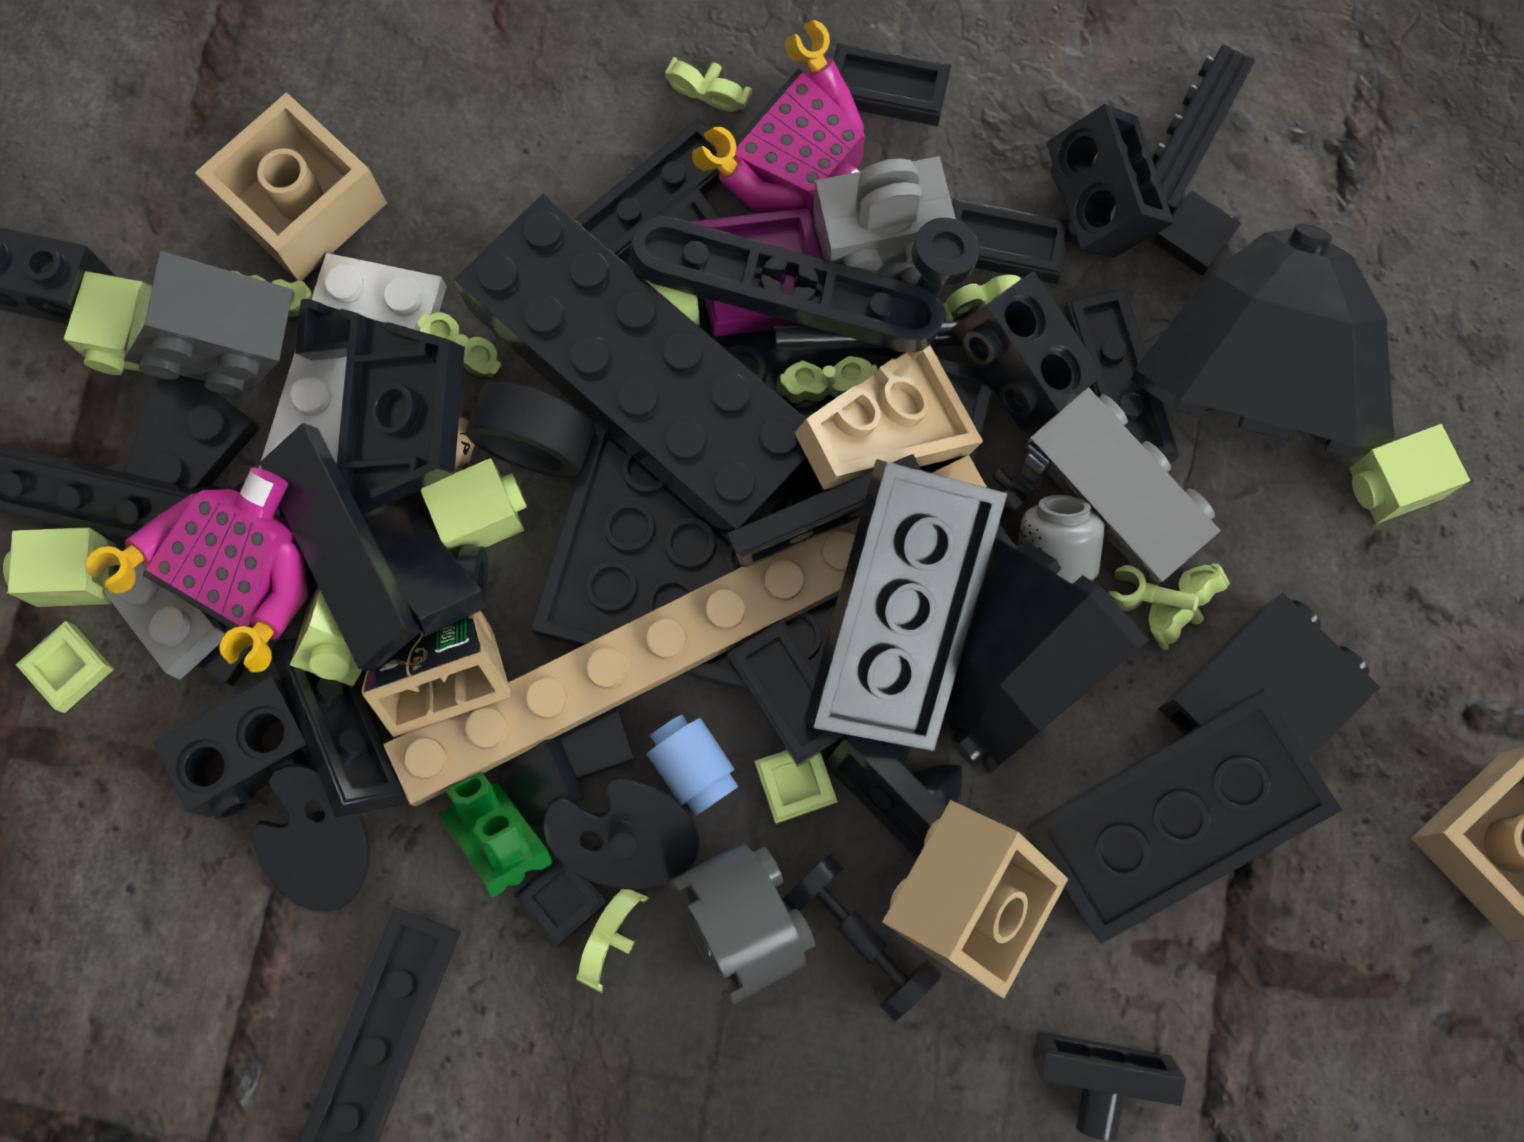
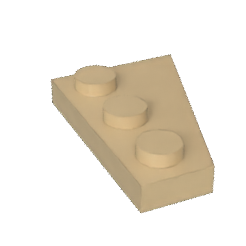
[794,345,983,490]

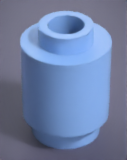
[646,714,739,816]

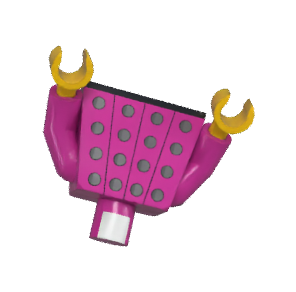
[692,20,865,219]
[85,467,308,673]

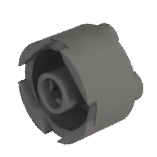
[669,843,816,1006]

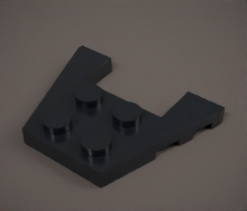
[279,299,465,519]

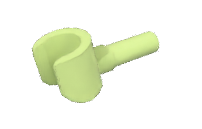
[1108,565,1199,611]

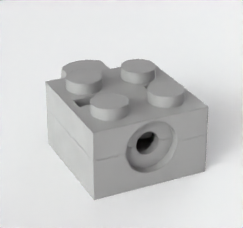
[813,156,956,285]

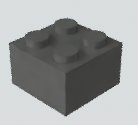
[124,251,293,396]

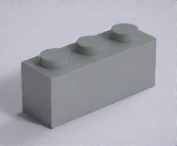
[1024,387,1221,584]

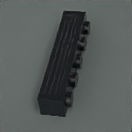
[1152,44,1256,215]

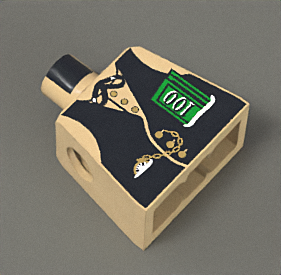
[362,611,510,737]

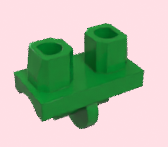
[438,771,552,898]

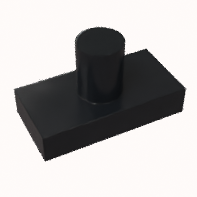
[1033,1031,1186,1140]

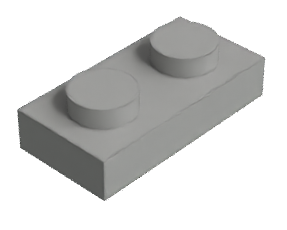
[103,563,226,680]

